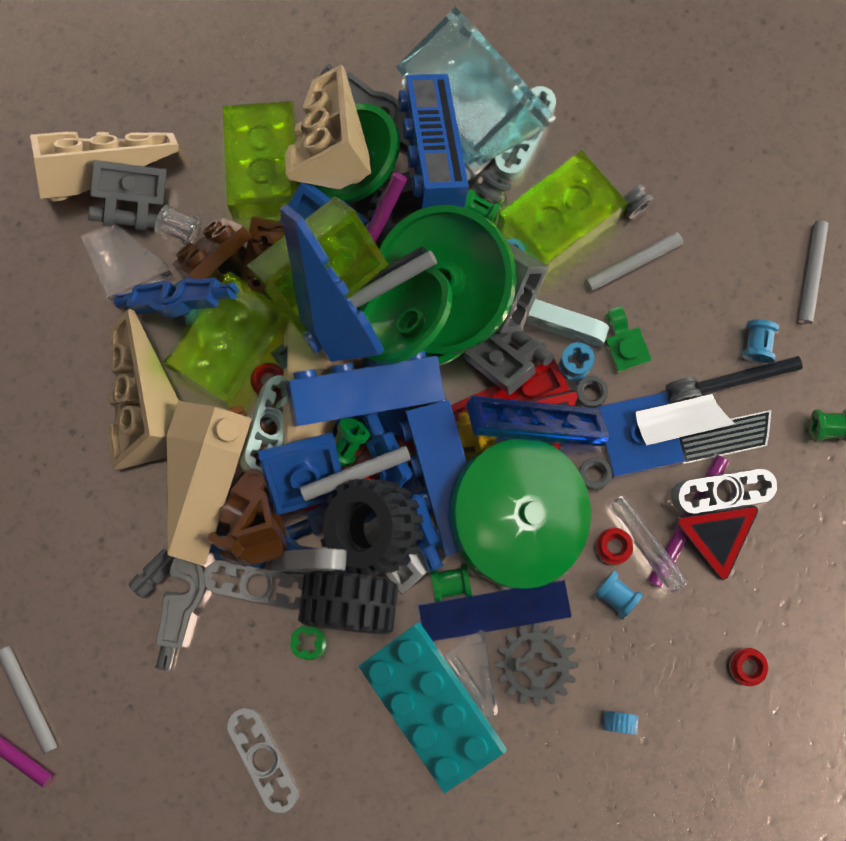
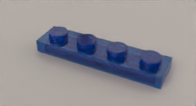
[466,396,610,447]
[418,580,572,641]

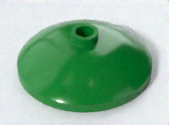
[312,103,400,203]
[359,266,452,365]

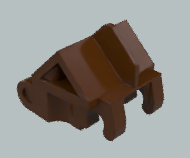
[208,469,288,567]

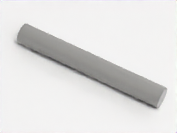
[798,221,829,325]
[585,232,684,291]
[347,250,437,308]
[300,445,411,501]
[0,646,58,755]

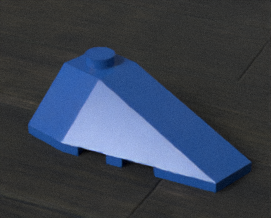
[280,204,385,362]

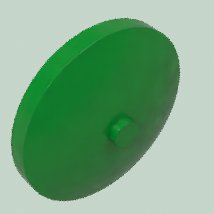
[373,205,517,354]
[450,438,591,589]

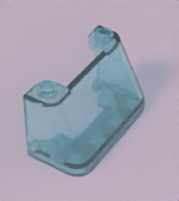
[396,6,557,166]

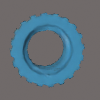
[603,711,639,735]

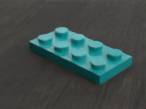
[358,622,508,794]

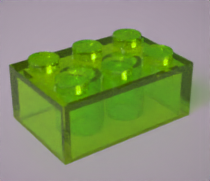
[223,101,301,220]
[497,150,628,276]
[247,196,388,335]
[162,271,290,405]

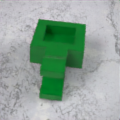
[604,306,652,374]

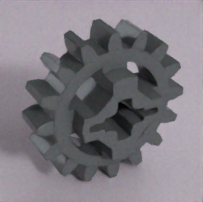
[495,623,578,707]

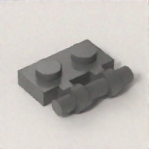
[88,160,166,230]
[461,327,554,396]

